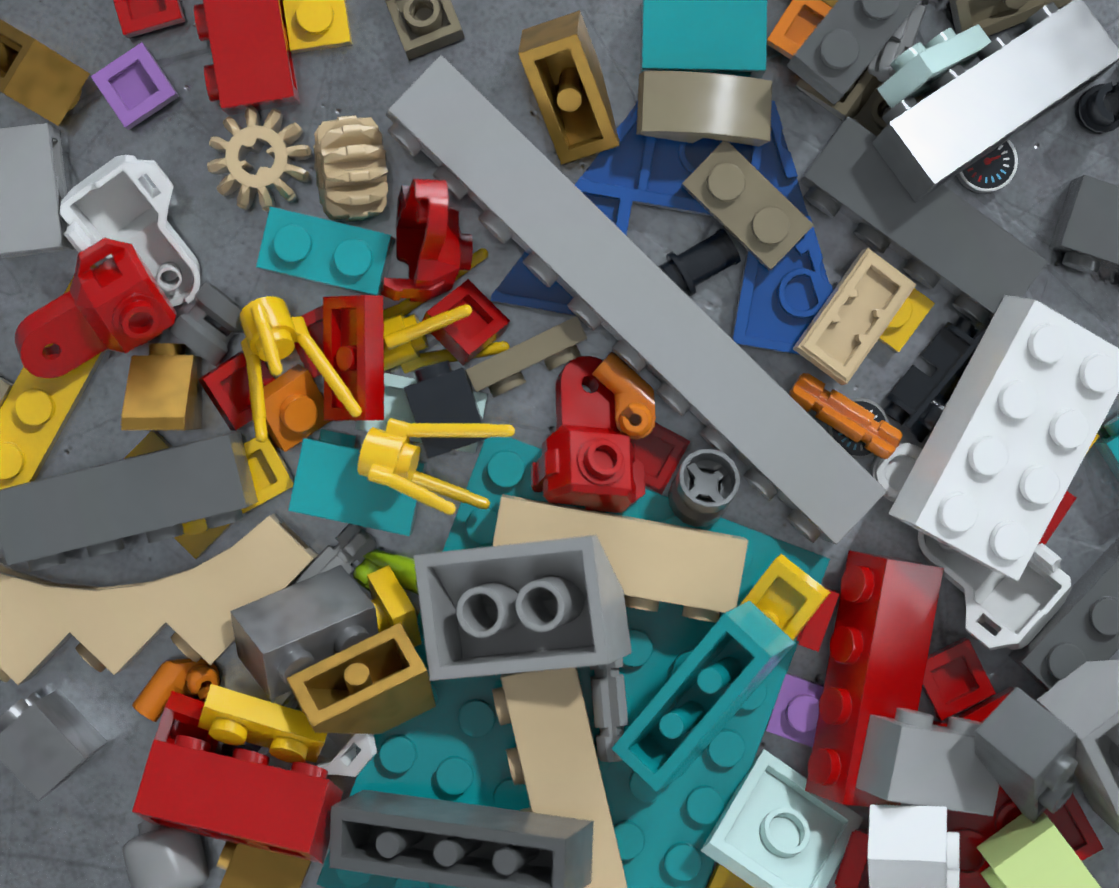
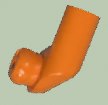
[592,352,656,440]
[132,658,221,722]

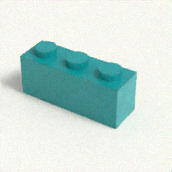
[611,600,795,792]

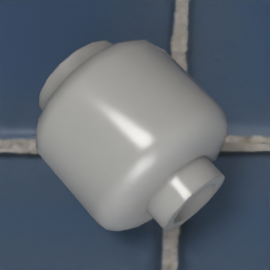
[122,821,209,888]

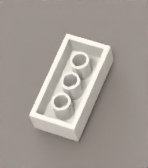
[888,295,1119,581]

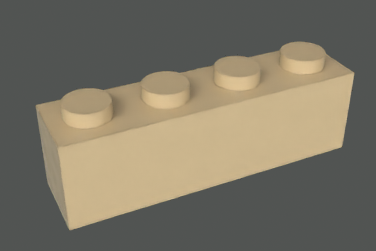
[493,494,748,622]
[492,667,628,888]

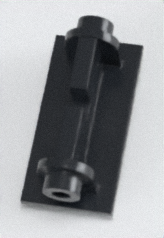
[884,316,985,443]

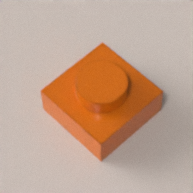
[767,0,833,59]
[248,364,331,452]

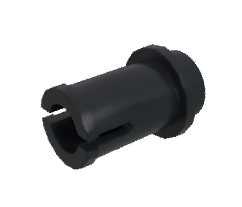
[1078,81,1119,133]
[659,229,741,296]

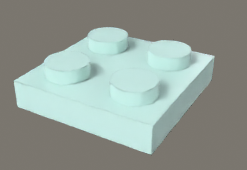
[701,749,864,888]

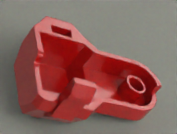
[381,179,473,302]
[15,238,177,378]
[531,356,646,513]

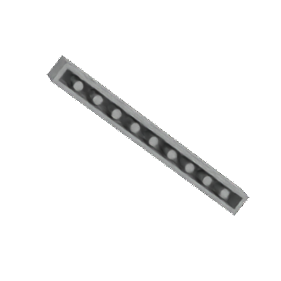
[385,55,887,545]

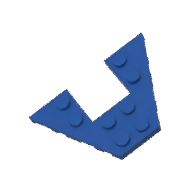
[491,100,833,356]

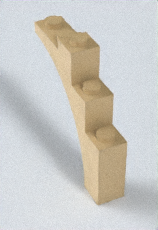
[0,513,318,685]

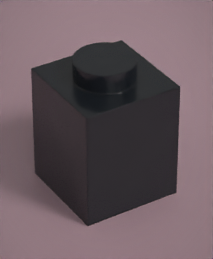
[404,360,488,459]

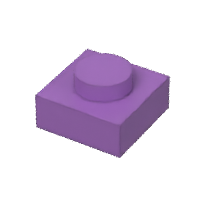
[91,42,179,130]
[765,673,824,747]

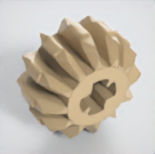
[207,107,312,212]
[313,115,389,222]

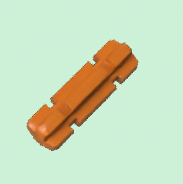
[789,373,903,459]

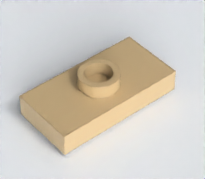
[793,248,917,385]

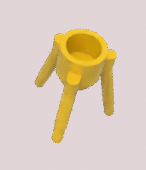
[383,248,510,374]
[240,296,362,443]
[358,418,515,515]

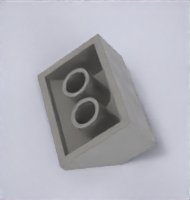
[414,535,632,681]
[1037,660,1119,835]

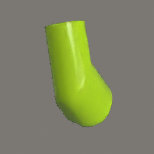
[353,549,419,595]

